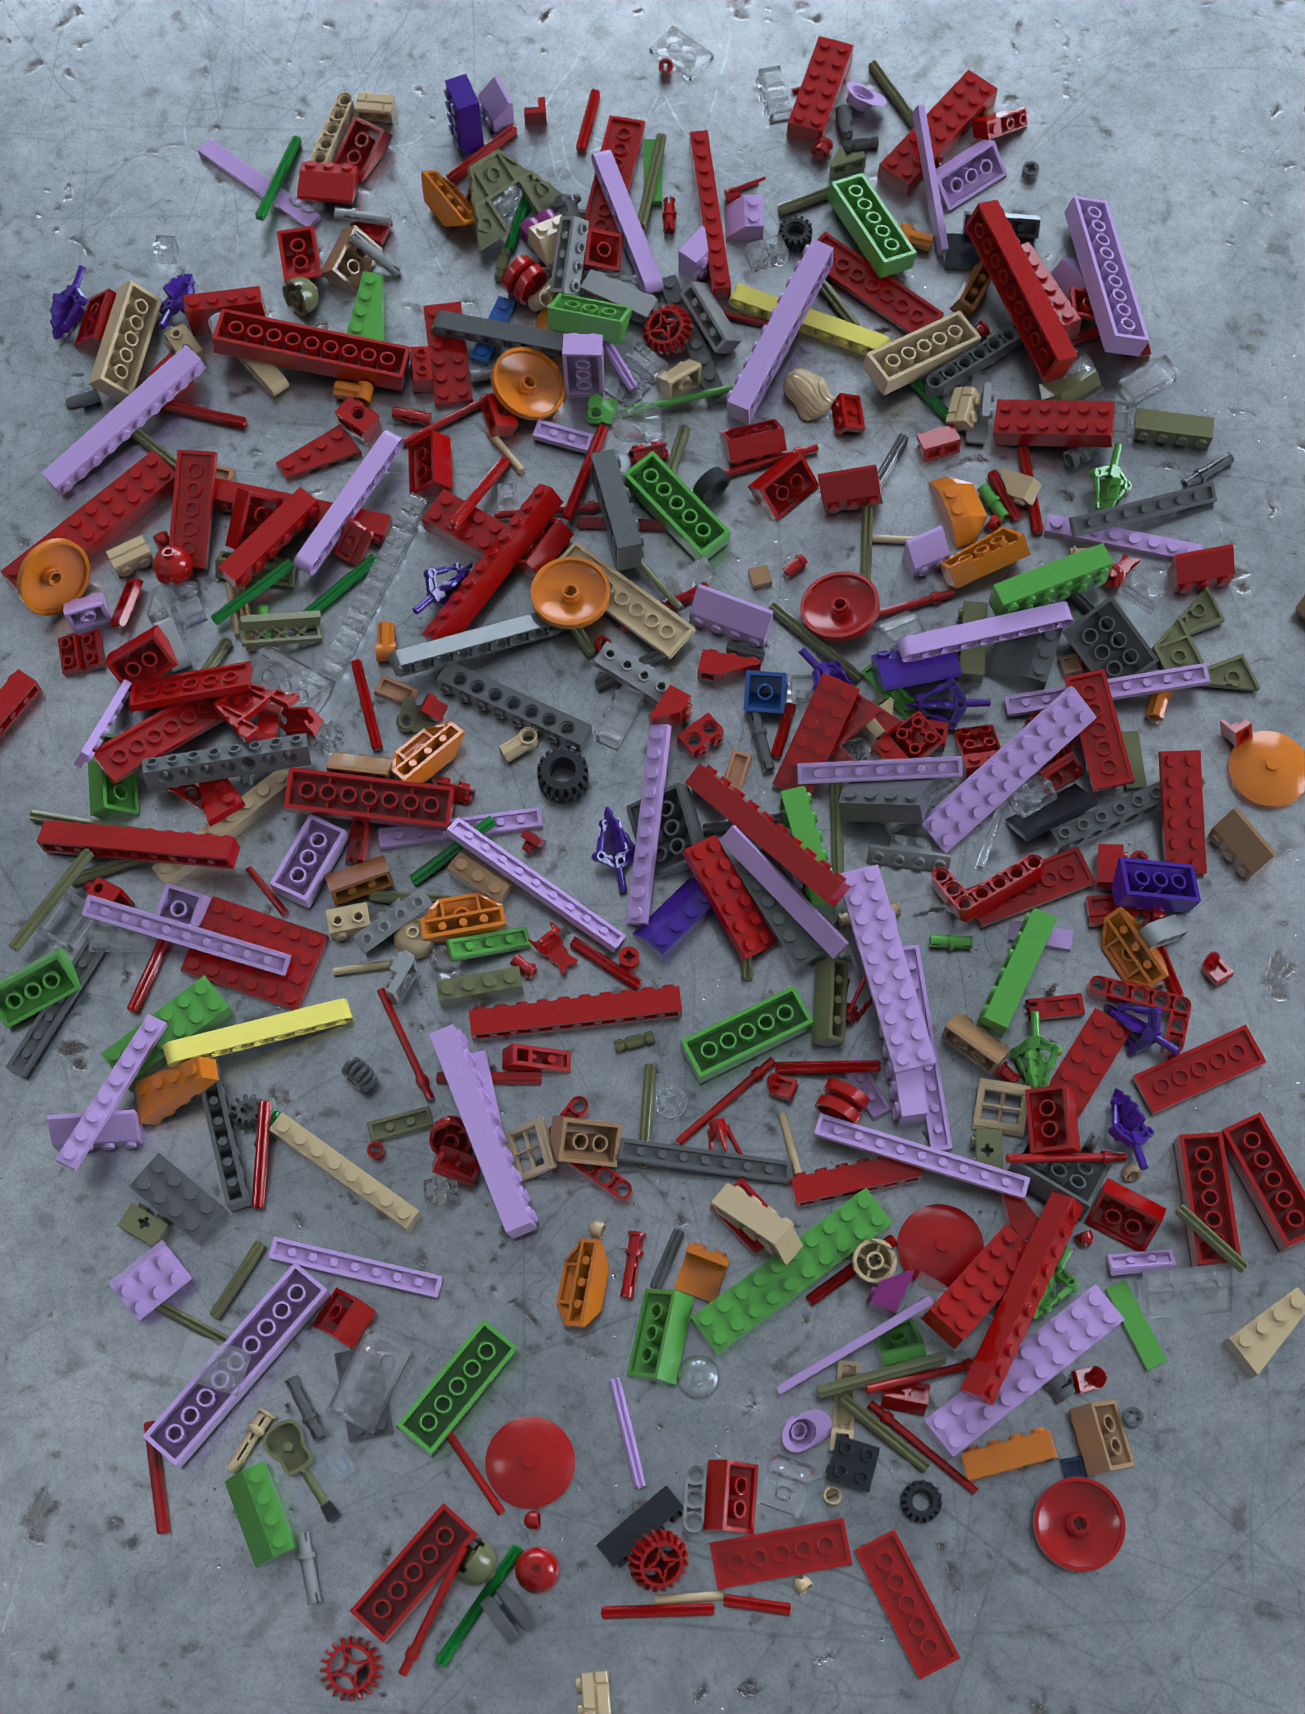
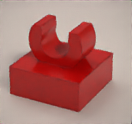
[520,830,546,853]

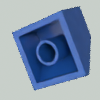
[744,670,788,713]

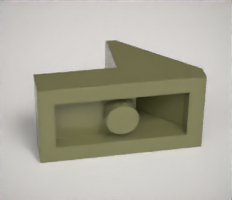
[829,145,866,178]

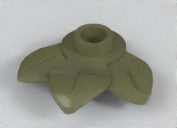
[396,697,432,734]

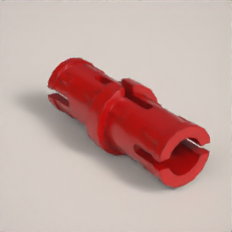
[662,196,677,235]
[391,406,432,425]

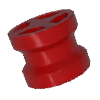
[811,136,833,160]
[619,946,640,971]

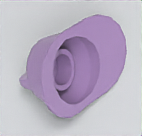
[846,81,887,112]
[781,1409,832,1453]

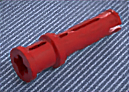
[620,1231,647,1299]

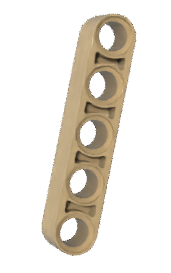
[311,92,355,163]
[237,357,289,397]

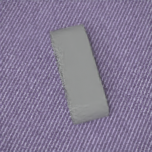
[153,615,192,672]
[1138,914,1187,949]
[683,1465,706,1534]

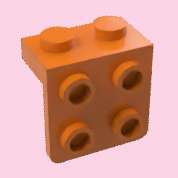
[674,1242,730,1303]

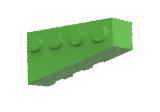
[346,271,385,341]

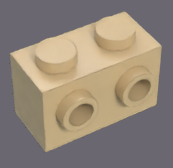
[164,322,206,362]
[325,902,371,941]

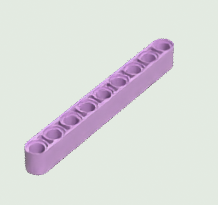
[591,150,664,294]
[293,430,404,575]
[896,602,1074,662]

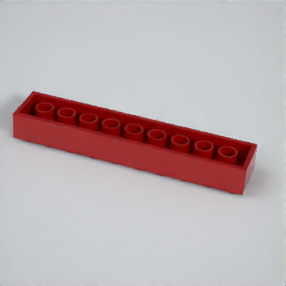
[965,200,1078,382]
[212,308,410,391]
[0,450,175,594]

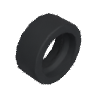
[693,467,730,504]

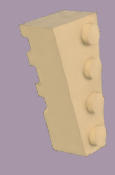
[711,1183,803,1266]
[1224,1287,1305,1378]

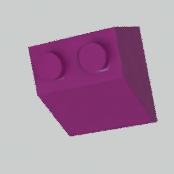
[866,1271,914,1319]

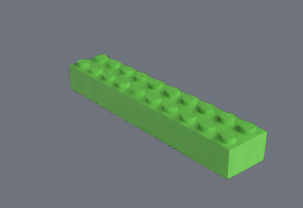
[690,1188,893,1357]

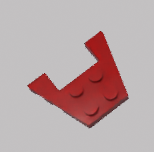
[213,684,300,743]
[831,694,902,762]

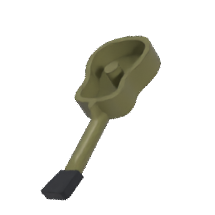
[263,1419,340,1522]

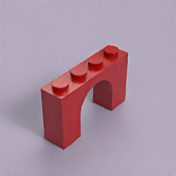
[183,286,268,337]

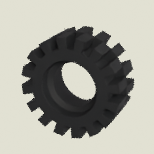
[778,215,813,252]
[900,1480,943,1523]

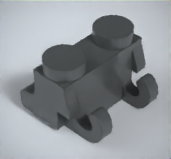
[554,194,587,219]

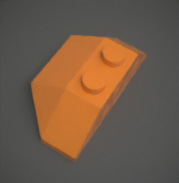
[421,170,475,227]
[929,476,987,550]
[391,721,465,783]
[420,892,506,943]
[1101,906,1169,988]
[556,1238,609,1327]

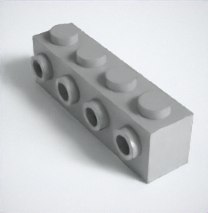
[550,216,589,296]
[580,269,658,325]
[680,281,741,354]
[593,641,675,705]

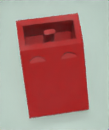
[870,711,945,760]
[953,724,1001,781]

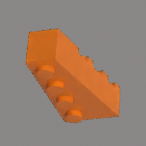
[939,526,1031,588]
[134,1056,219,1126]
[961,1427,1060,1481]

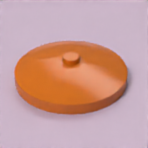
[491,347,565,420]
[17,538,90,616]
[530,557,611,629]
[1227,731,1305,809]

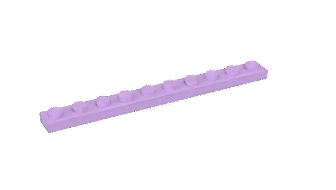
[1004,663,1210,717]
[626,724,672,925]
[445,817,626,953]
[82,895,292,976]
[902,945,953,1151]
[814,1113,1030,1200]

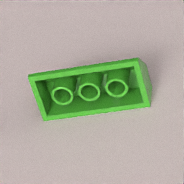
[547,293,632,344]
[87,733,139,819]
[0,947,81,1029]
[626,1289,694,1385]
[225,1461,298,1568]

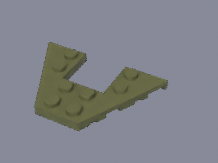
[467,149,566,252]
[1152,586,1261,691]

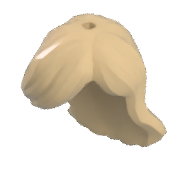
[783,368,836,421]

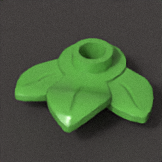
[586,393,622,425]

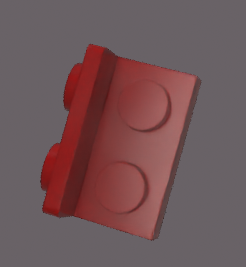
[831,393,866,436]

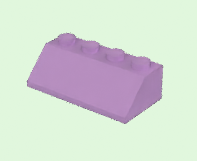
[936,140,1007,211]
[689,584,774,648]
[47,1109,143,1152]

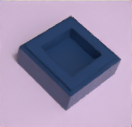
[1059,1455,1087,1479]

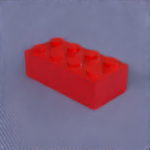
[422,489,507,561]

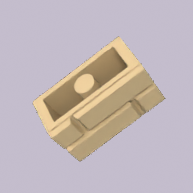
[355,92,396,123]
[945,386,982,431]
[106,535,154,577]
[576,1671,611,1714]

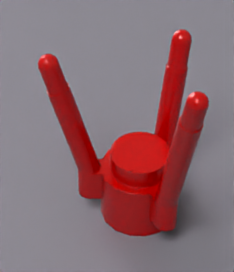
[724,176,766,204]
[846,974,873,1025]
[707,1118,743,1154]

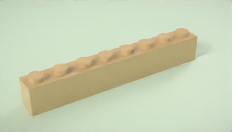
[152,769,288,885]
[269,1112,422,1233]

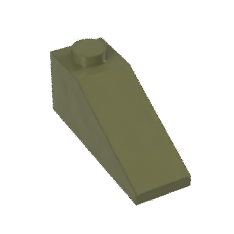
[1039,369,1101,401]

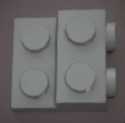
[386,950,419,1006]

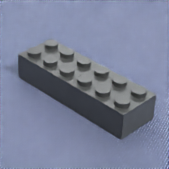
[591,449,644,571]
[733,848,830,976]

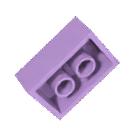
[109,1240,192,1321]

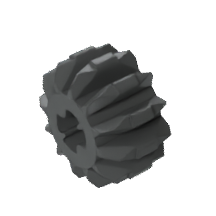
[341,1057,378,1092]
[230,1094,262,1130]

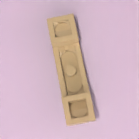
[829,1360,861,1451]

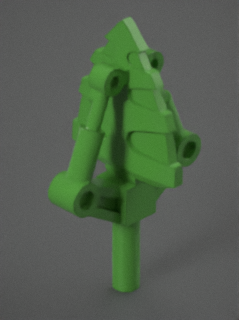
[1089,443,1132,511]
[1010,1011,1063,1089]
[1032,1246,1079,1320]

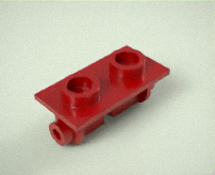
[628,440,669,465]
[432,776,475,804]

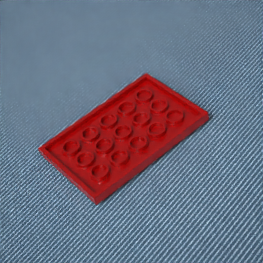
[180,896,329,1011]

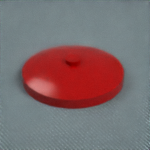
[800,571,880,642]
[896,1204,984,1292]
[485,1416,575,1509]
[1033,1477,1126,1572]

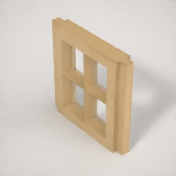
[972,1078,1031,1137]
[505,1117,557,1182]

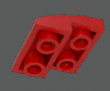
[58,629,106,675]

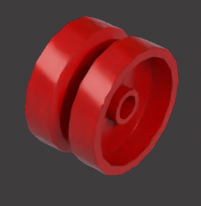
[501,255,548,305]
[814,1078,870,1125]

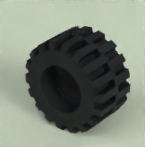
[537,746,589,803]

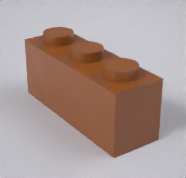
[949,261,992,318]
[325,855,394,906]

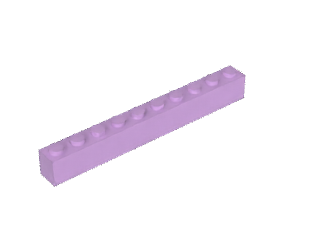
[41,345,206,495]

